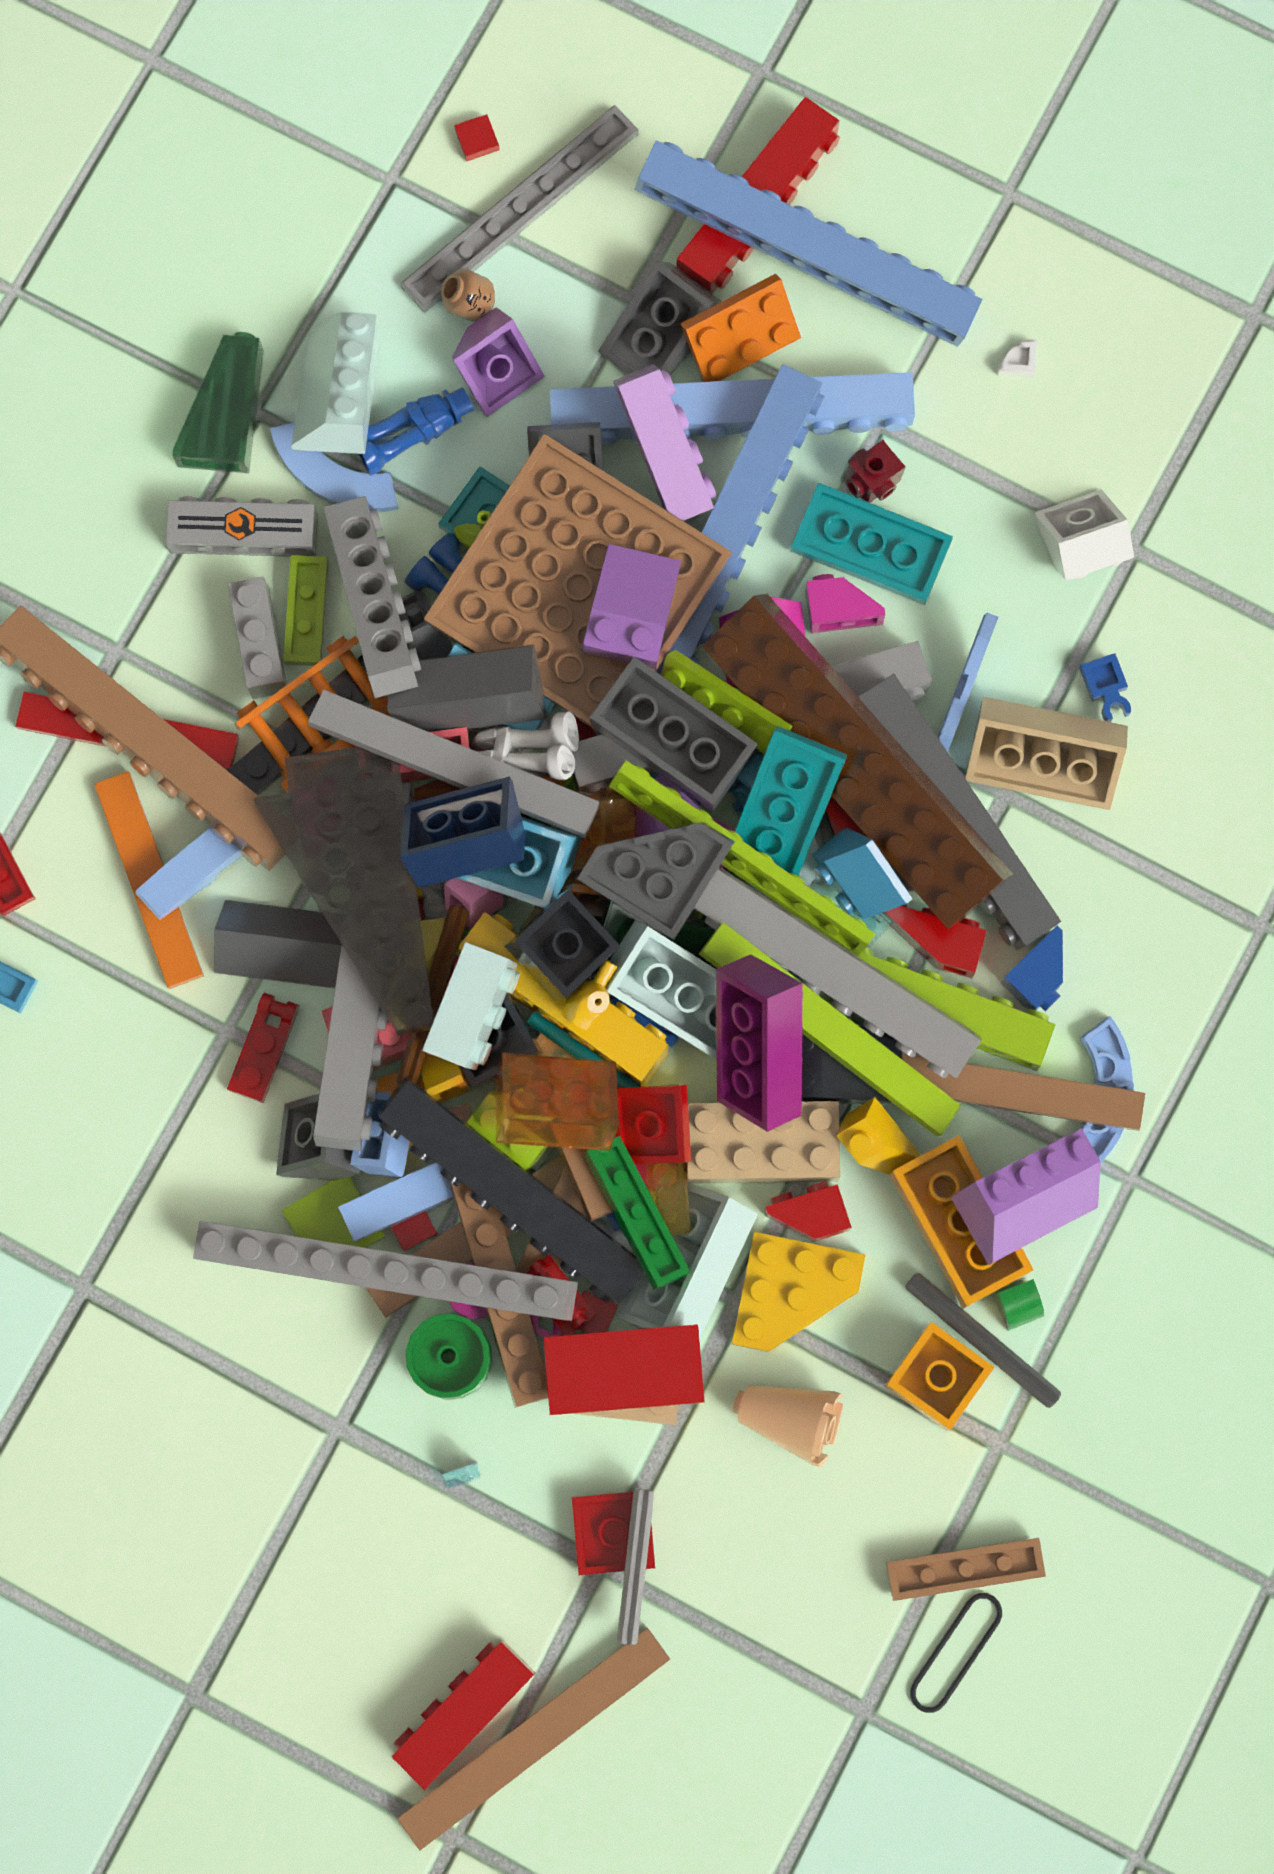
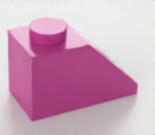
[805,574,886,634]

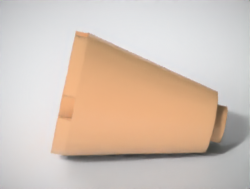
[733,1385,843,1467]

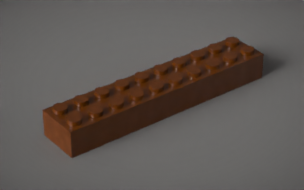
[702,593,1013,929]

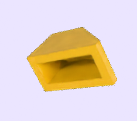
[421,1052,473,1103]
[836,1097,920,1175]

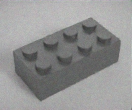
[590,657,758,811]

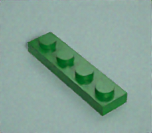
[583,1136,691,1291]

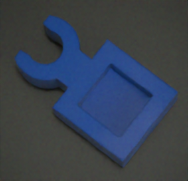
[1079,653,1131,722]

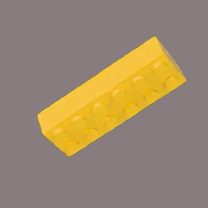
[458,912,668,1086]

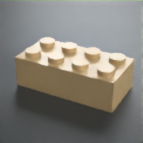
[687,1101,840,1184]

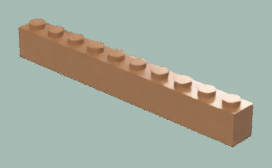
[0,605,299,871]

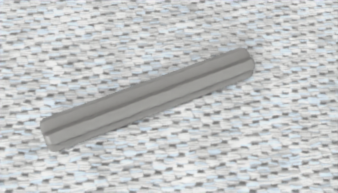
[617,1488,654,1645]

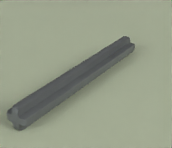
[905,1273,1061,1408]

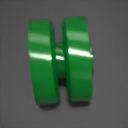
[405,1313,493,1400]

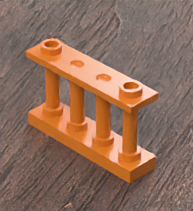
[234,635,391,796]

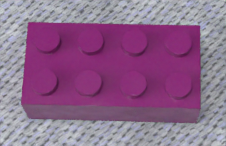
[716,954,803,1132]

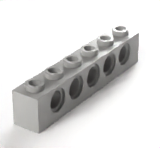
[323,496,421,698]

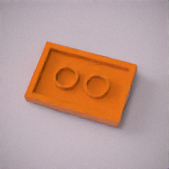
[680,273,801,382]

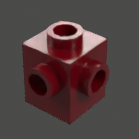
[844,440,906,503]

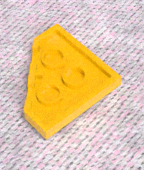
[732,1232,866,1352]

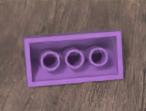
[951,1129,1101,1265]

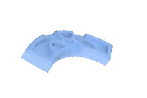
[270,422,399,512]
[938,612,999,752]
[1079,1016,1134,1162]

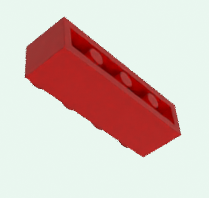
[391,1640,536,1791]

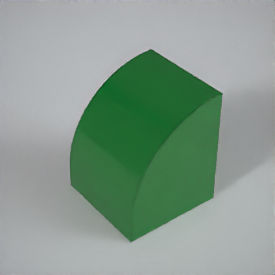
[993,1279,1044,1331]

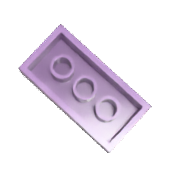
[613,364,717,521]

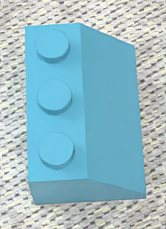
[458,816,582,908]

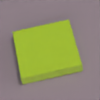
[281,1177,386,1248]

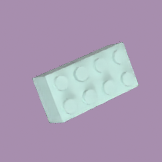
[606,920,716,1059]

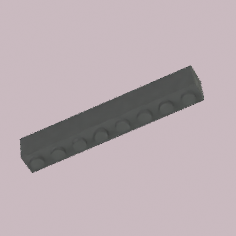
[858,673,1062,950]

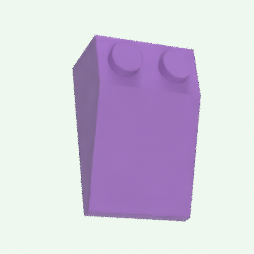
[583,544,681,670]

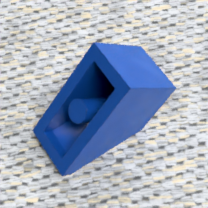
[1001,925,1063,1012]

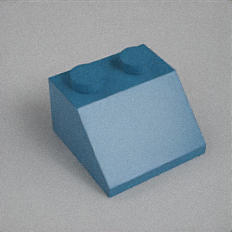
[811,827,912,919]

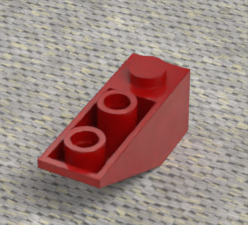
[877,903,987,979]

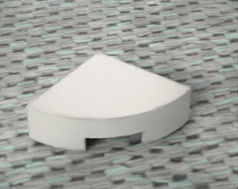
[998,339,1037,378]

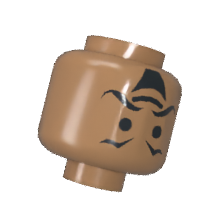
[441,269,495,322]

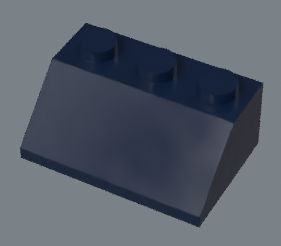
[400,776,525,888]

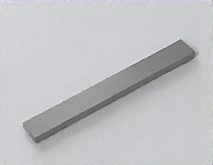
[401,105,639,313]
[308,690,600,839]

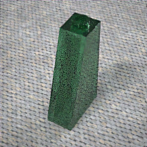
[172,332,264,474]

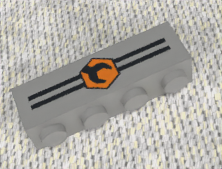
[166,496,318,557]

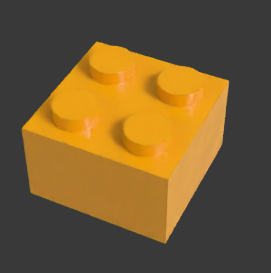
[884,1321,995,1432]

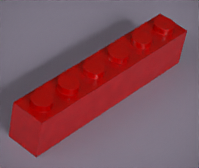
[676,96,840,294]

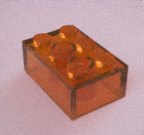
[495,1053,619,1151]

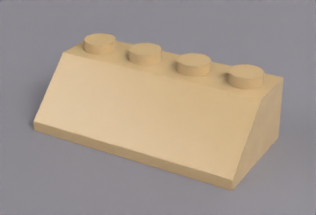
[965,696,1128,810]

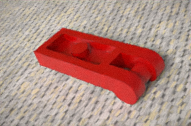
[227,992,300,1103]

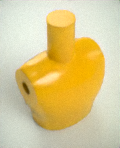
[562,960,618,1031]

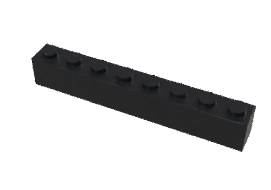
[377,1077,644,1304]

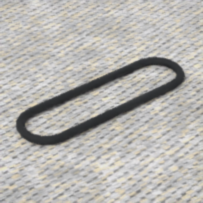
[910,1593,1002,1713]

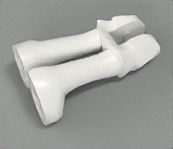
[475,712,579,780]

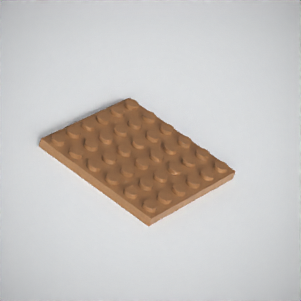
[424,434,732,737]

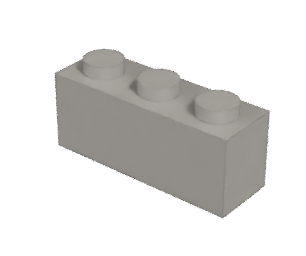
[228,576,287,699]

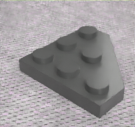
[577,822,735,940]

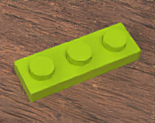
[283,555,329,666]

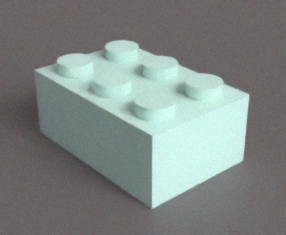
[422,942,520,1070]

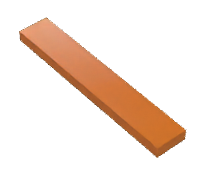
[94,771,204,989]

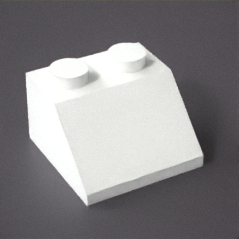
[1034,489,1134,581]

